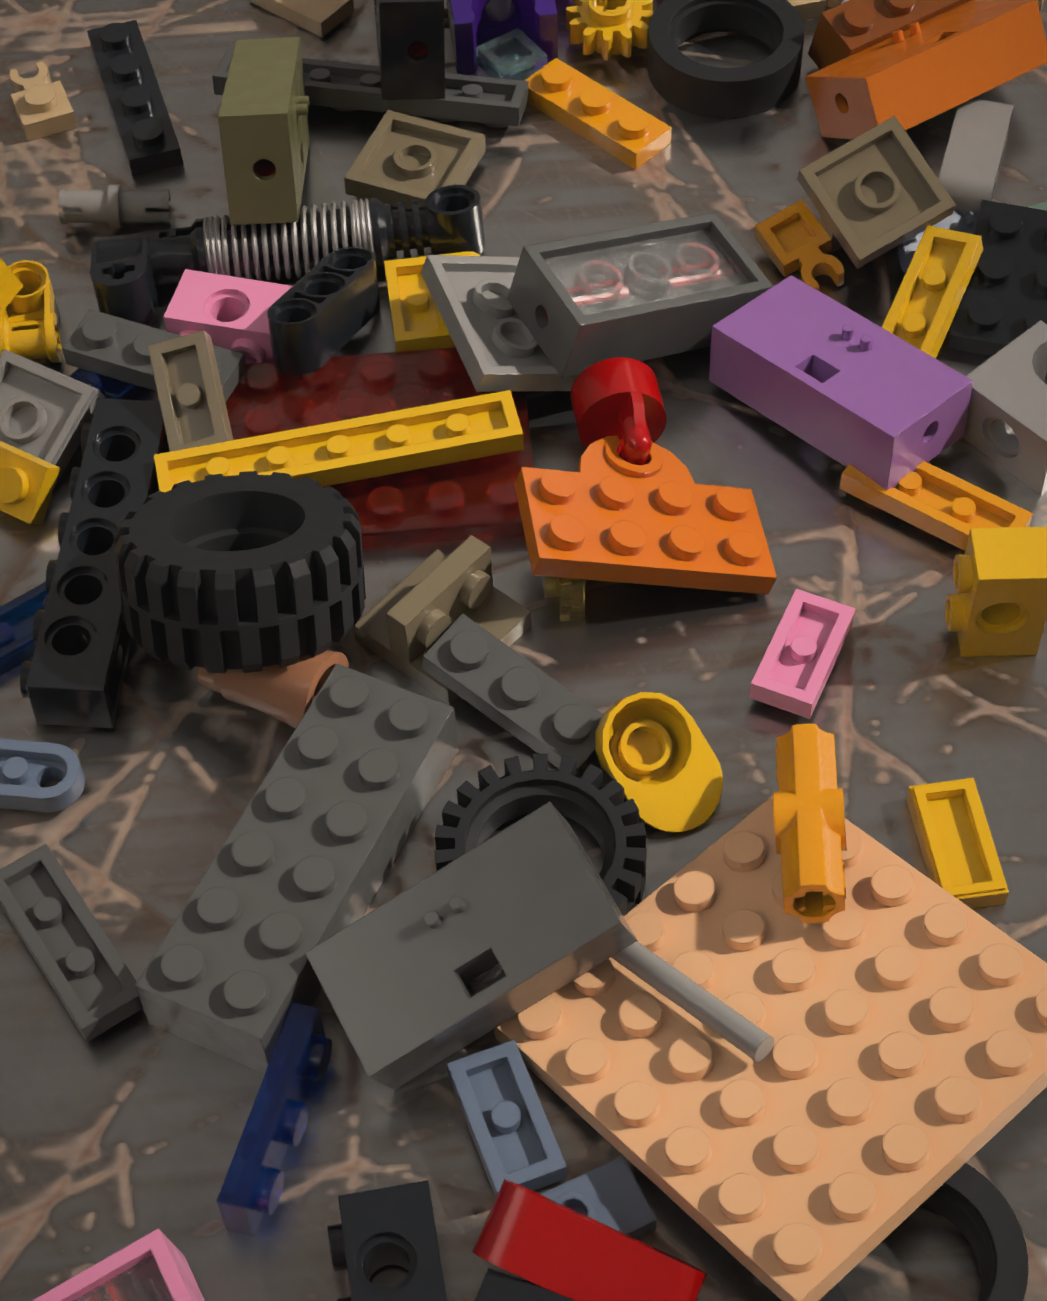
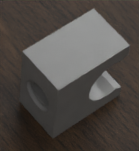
[962,320,1047,496]

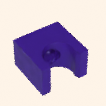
[446,0,558,75]

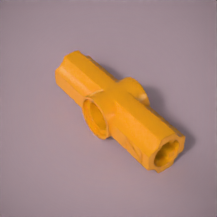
[773,724,847,923]

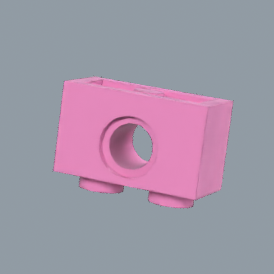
[163,269,292,374]

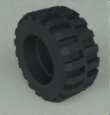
[114,471,366,674]

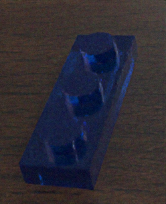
[216,1002,332,1237]

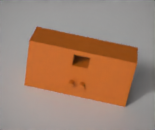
[805,0,1047,139]

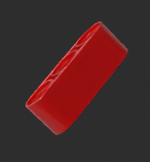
[472,1179,707,1301]

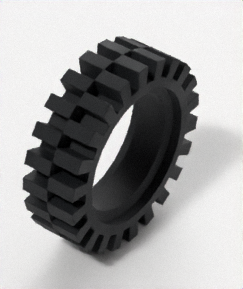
[434,754,647,916]

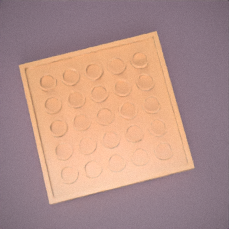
[493,791,1047,1301]

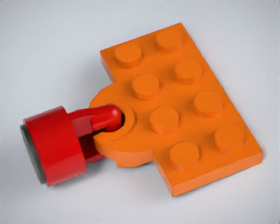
[515,357,777,595]

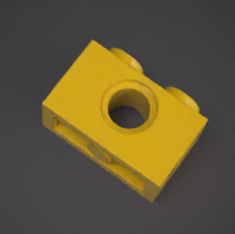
[945,526,1047,657]

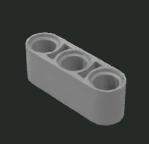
[938,98,1014,216]

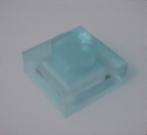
[476,28,547,81]

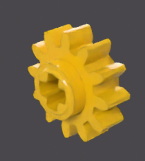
[566,0,654,60]

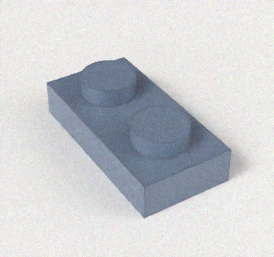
[447,1039,567,1198]

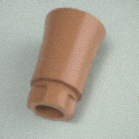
[197,651,349,729]

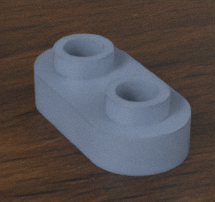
[0,738,85,813]

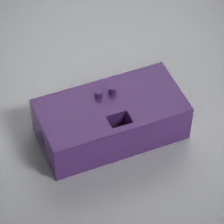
[709,275,973,490]

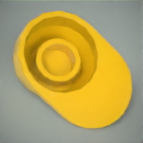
[595,692,723,832]

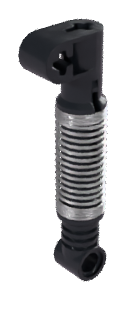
[90,185,485,326]

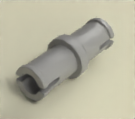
[58,185,171,228]

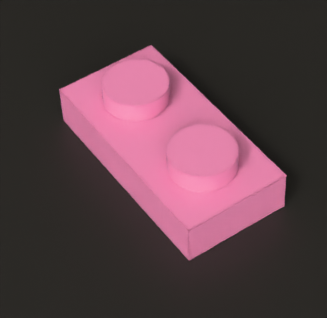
[749,589,856,719]

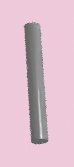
[611,941,774,1062]

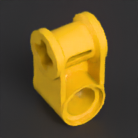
[0,260,63,364]

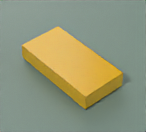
[906,778,1009,909]

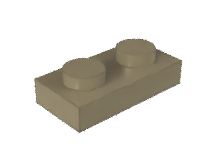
[148,330,233,452]

